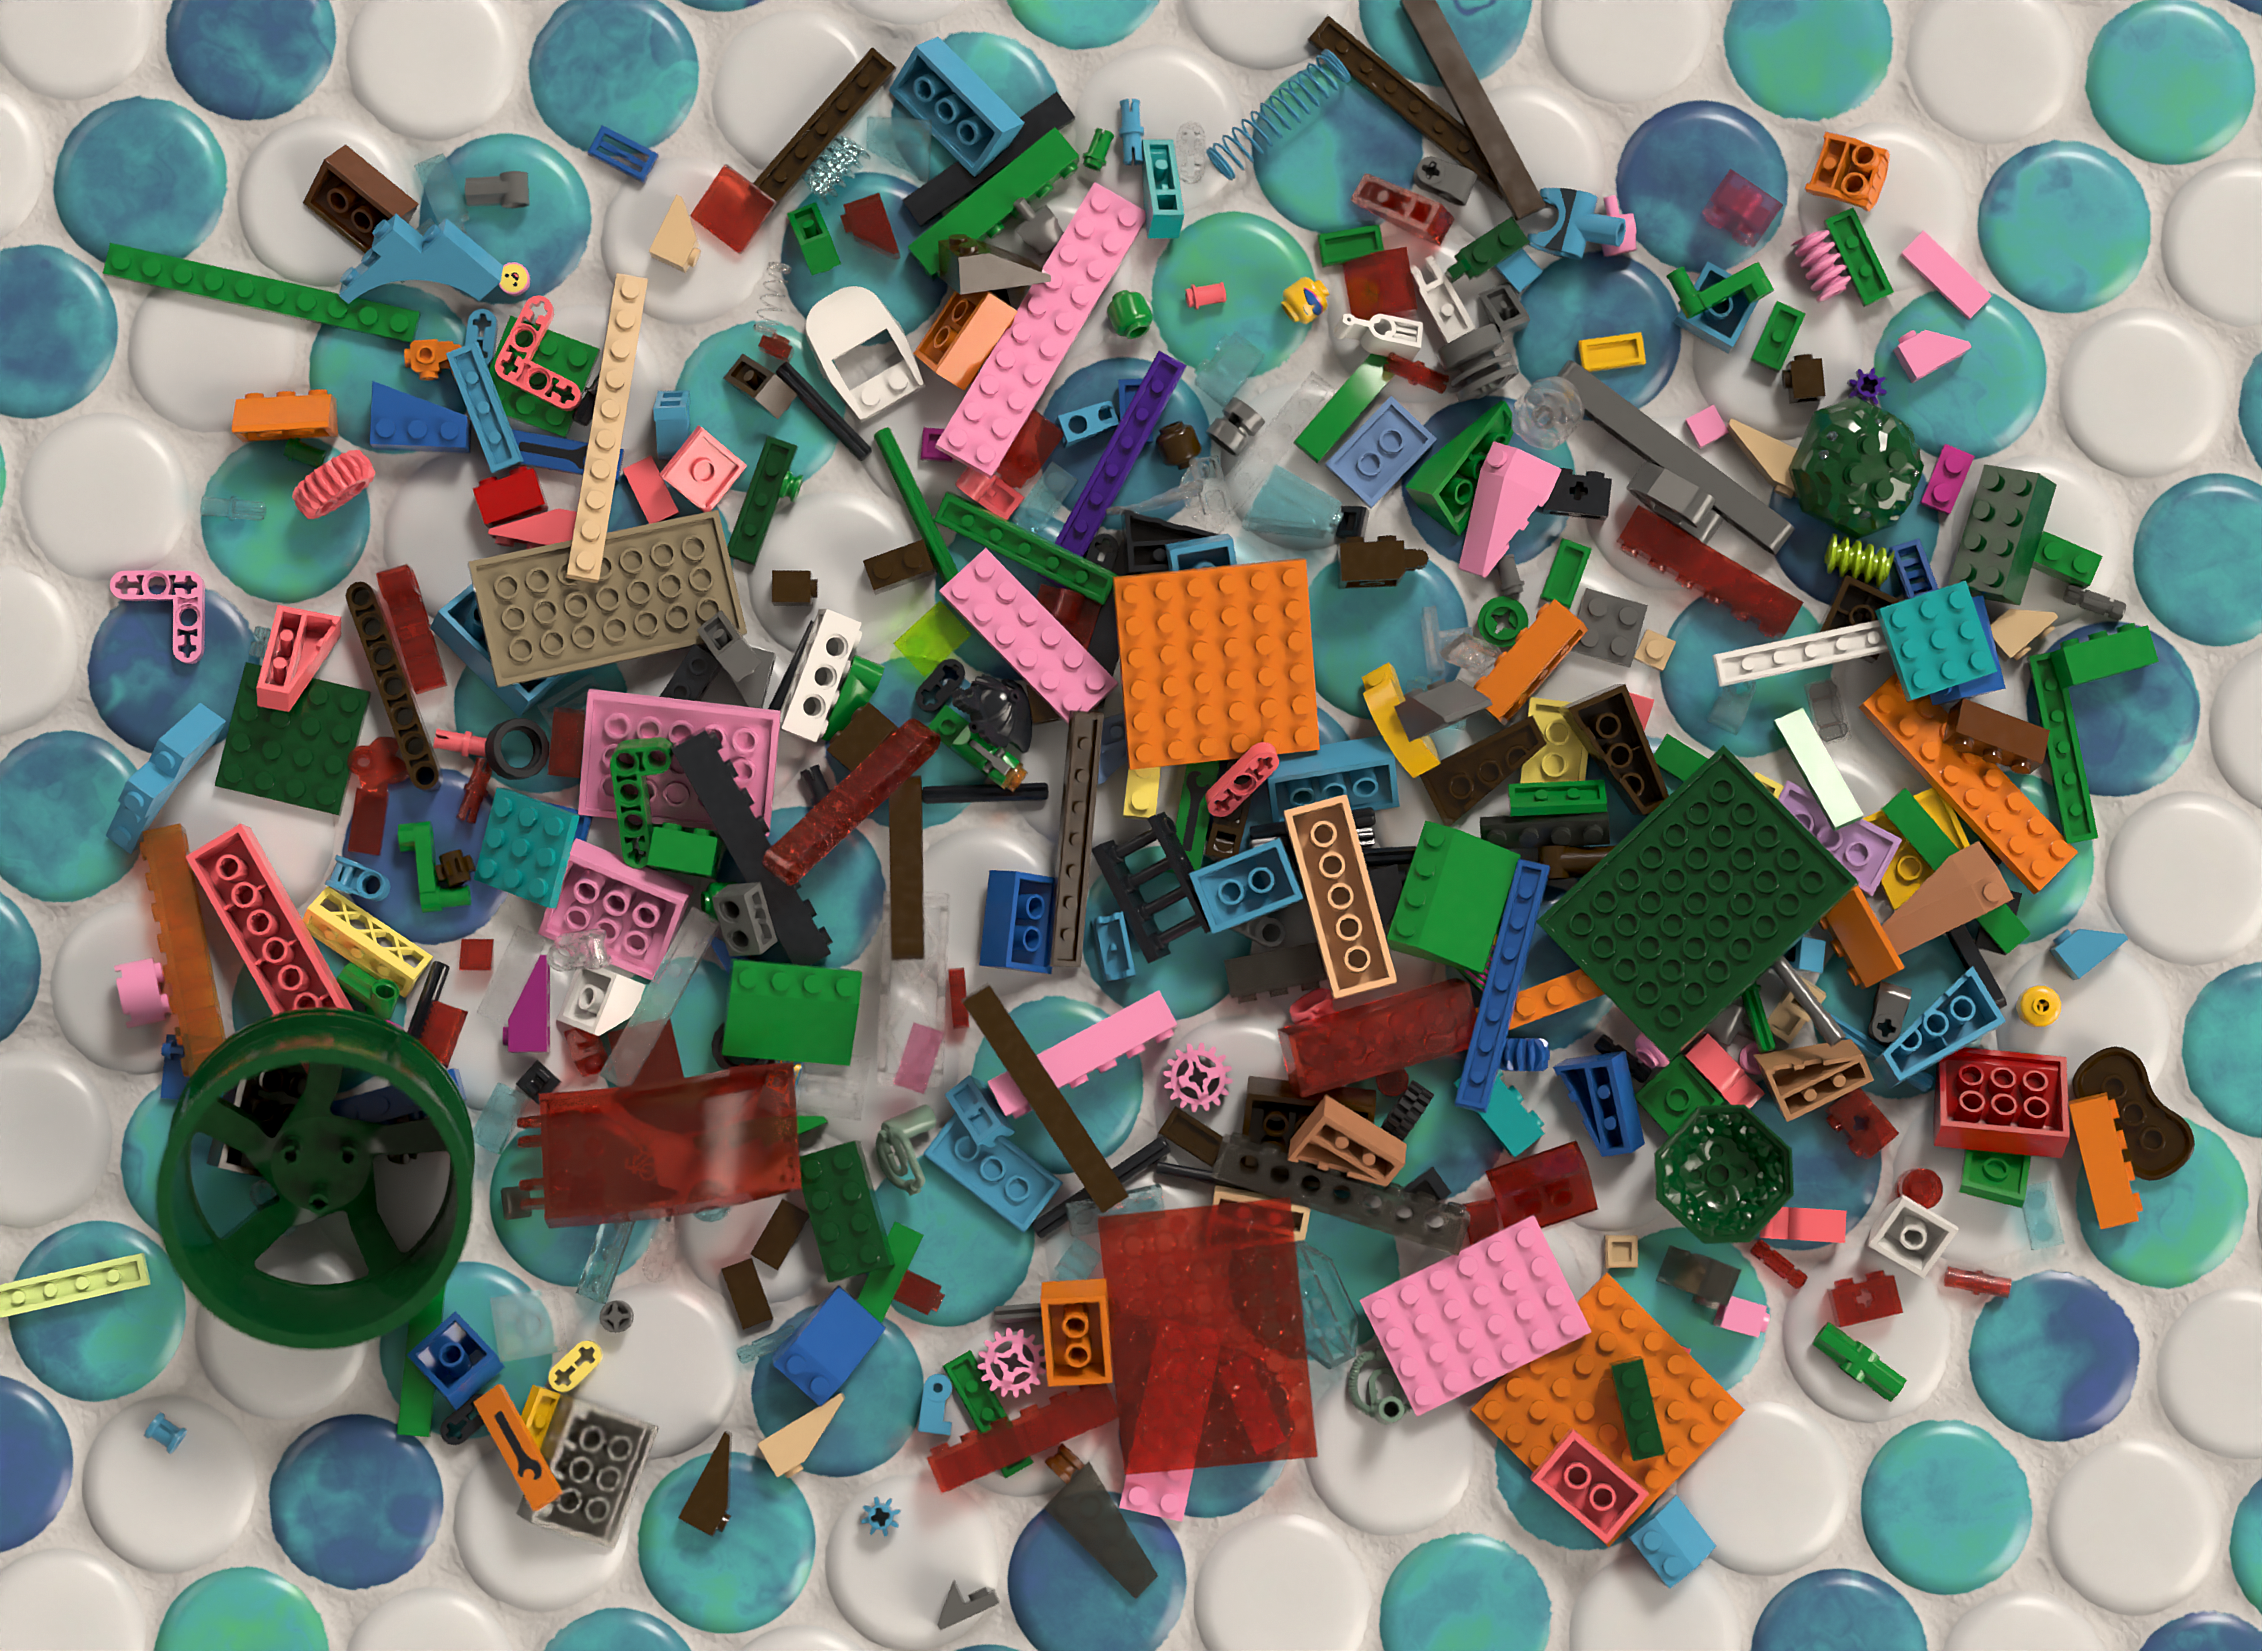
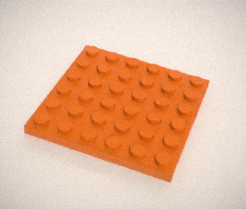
[1113,558,1320,770]
[1470,1272,1745,1548]

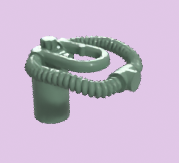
[875,1104,936,1196]
[1348,1345,1413,1425]

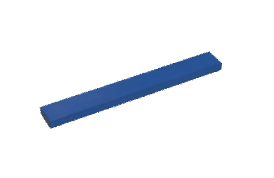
[1454,859,1551,1114]

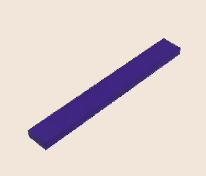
[1037,351,1187,590]

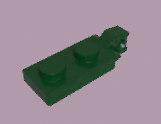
[1444,216,1530,284]

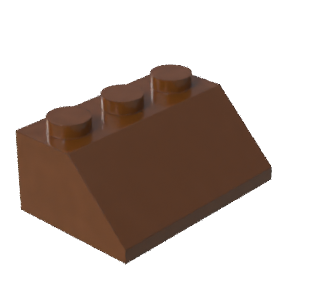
[303,145,419,253]

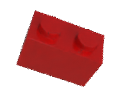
[473,466,549,529]

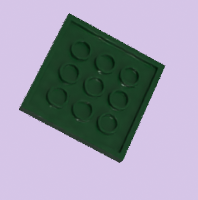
[214,662,371,816]

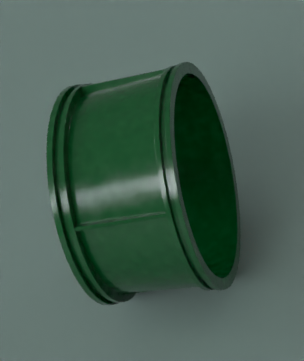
[155,1007,475,1350]

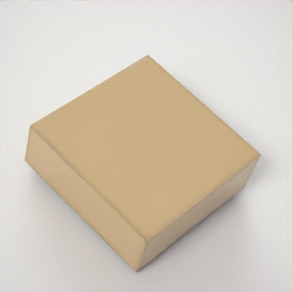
[1604,1235,1638,1268]

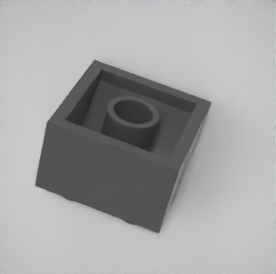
[1394,679,1493,742]

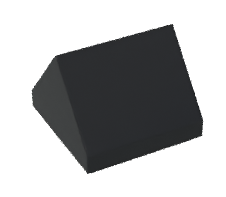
[1336,506,1370,539]

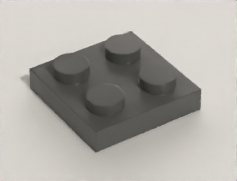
[1570,588,1648,668]

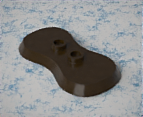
[2072,1046,2195,1181]

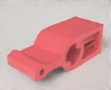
[1683,1033,1765,1109]
[1759,1207,1847,1243]

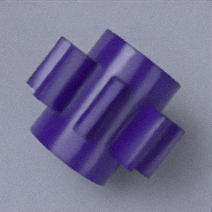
[1847,368,1887,406]

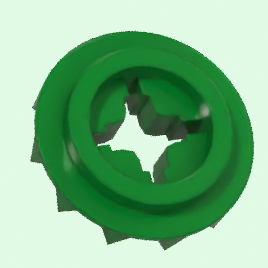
[1477,596,1529,648]

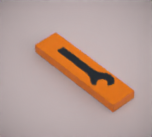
[473,1384,563,1511]

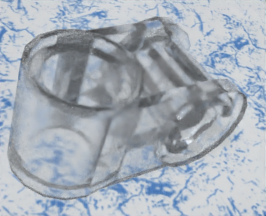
[547,929,612,972]

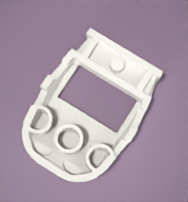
[805,286,926,423]

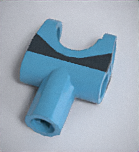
[1527,188,1626,260]

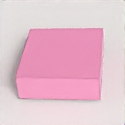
[1685,405,1729,449]

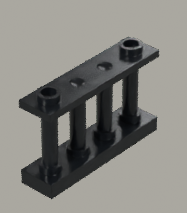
[1091,812,1211,964]

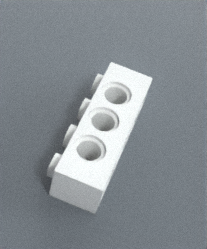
[779,609,862,742]

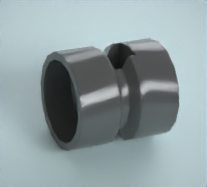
[1206,397,1265,457]

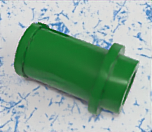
[1082,128,1115,171]
[283,437,327,469]

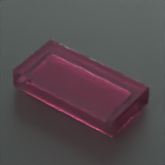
[893,1022,945,1094]

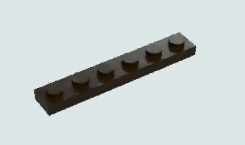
[748,47,896,212]

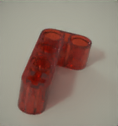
[376,564,448,695]

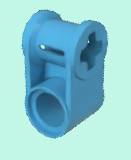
[325,855,391,901]

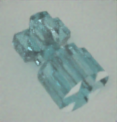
[249,626,271,659]

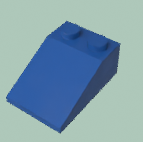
[772,1285,886,1407]

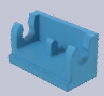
[1091,912,1136,983]
[945,1075,1016,1147]

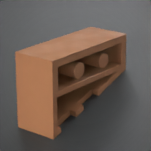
[1288,1095,1407,1187]

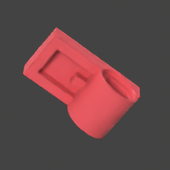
[955,467,1025,520]

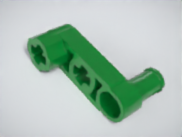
[1666,262,1774,320]
[398,821,471,913]

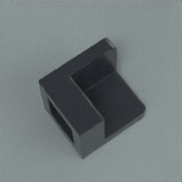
[1400,1167,1452,1214]

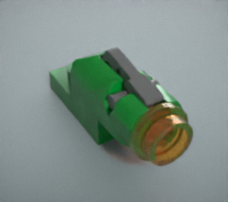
[926,704,1028,792]

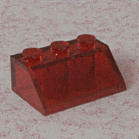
[1485,1140,1598,1229]

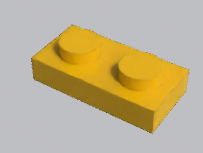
[521,1385,564,1454]

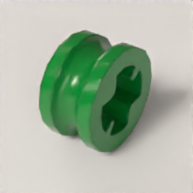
[779,470,804,502]

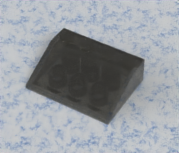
[516,1392,659,1549]

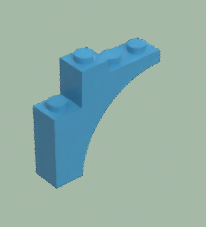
[339,214,503,304]
[105,703,226,854]

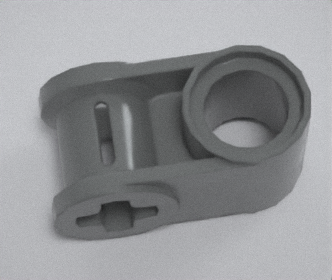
[1413,156,1477,206]
[1868,981,1912,1045]

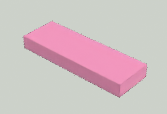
[1900,230,1992,320]

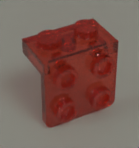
[996,408,1064,489]

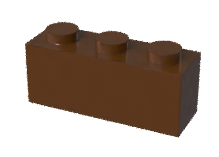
[1943,698,2050,775]

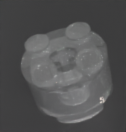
[1511,376,1584,450]

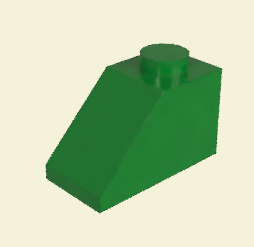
[787,202,841,275]

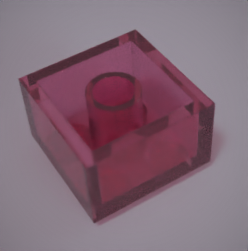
[1702,169,1783,248]

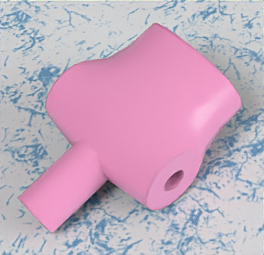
[1601,195,1637,257]

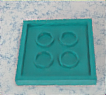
[1875,581,1997,702]
[474,788,580,908]

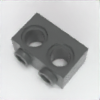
[712,882,777,956]

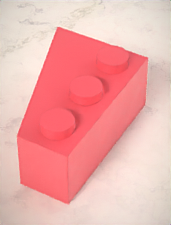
[257,605,341,712]

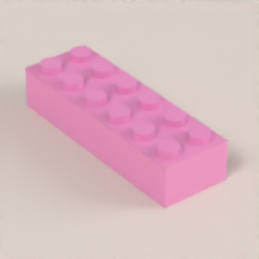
[987,990,1177,1119]

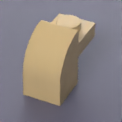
[1767,975,1826,1044]

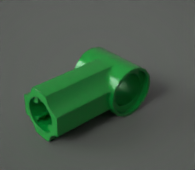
[336,962,400,1020]

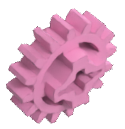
[1163,1042,1233,1112]
[977,1328,1046,1398]

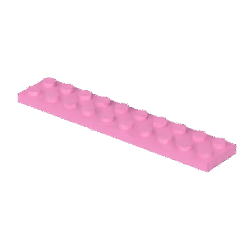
[935,182,1146,479]

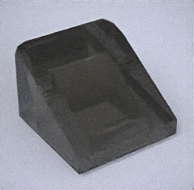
[501,1185,532,1220]

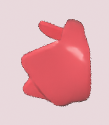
[1289,988,1341,1037]

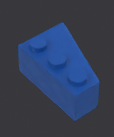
[370,381,472,453]
[1553,1051,1645,1157]

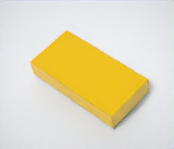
[1578,332,1646,372]

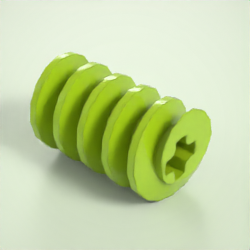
[1824,533,1895,588]

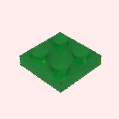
[1635,1053,1724,1137]
[1959,1149,2031,1208]

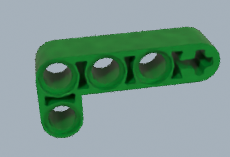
[610,737,674,869]

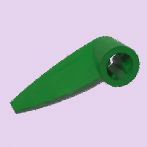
[821,655,885,741]

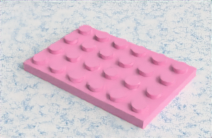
[578,689,781,837]
[1360,1214,1591,1417]

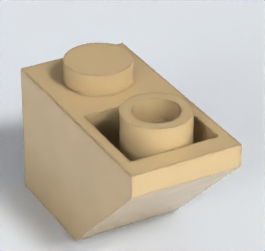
[1990,609,2058,662]

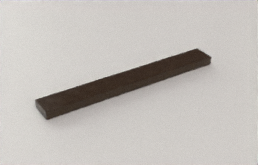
[1399,0,1546,222]
[1308,15,1504,200]
[1047,710,1104,968]
[961,983,1129,1214]

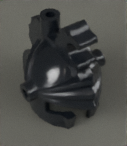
[951,674,1032,754]

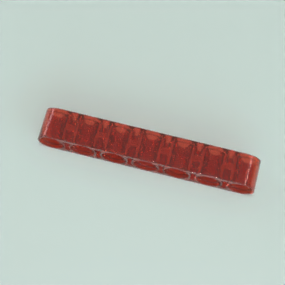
[763,718,941,885]

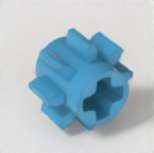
[861,1496,901,1536]

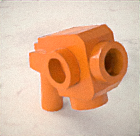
[404,339,462,385]

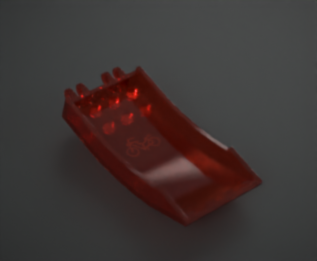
[517,1062,802,1229]

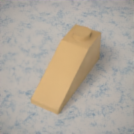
[1726,418,1797,499]
[757,1392,845,1479]

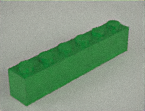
[908,127,1080,281]

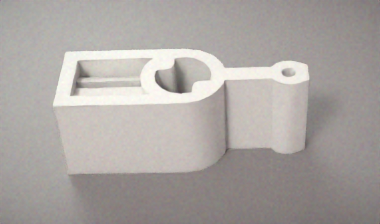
[1333,314,1423,362]

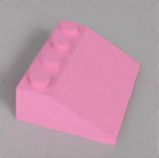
[538,838,694,982]

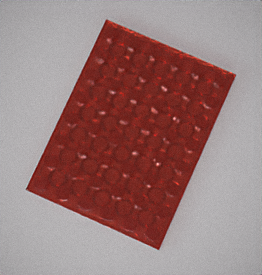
[1097,1197,1319,1475]

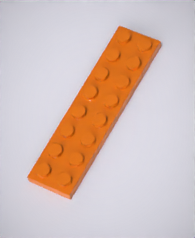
[1858,672,2078,895]

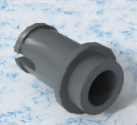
[1496,554,1525,597]

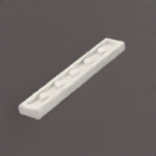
[1712,620,1889,687]

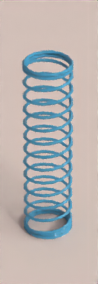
[1206,49,1351,181]

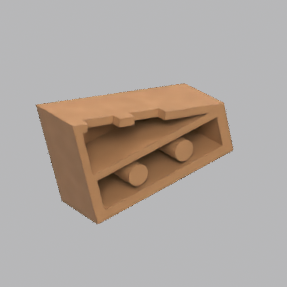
[1754,1039,1874,1122]

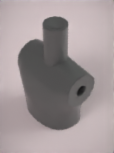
[1013,197,1064,255]
[1703,1003,1755,1046]

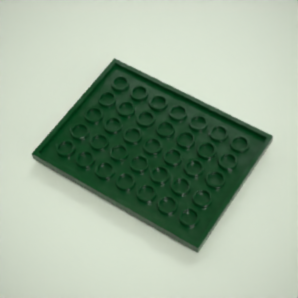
[1536,745,1859,1061]

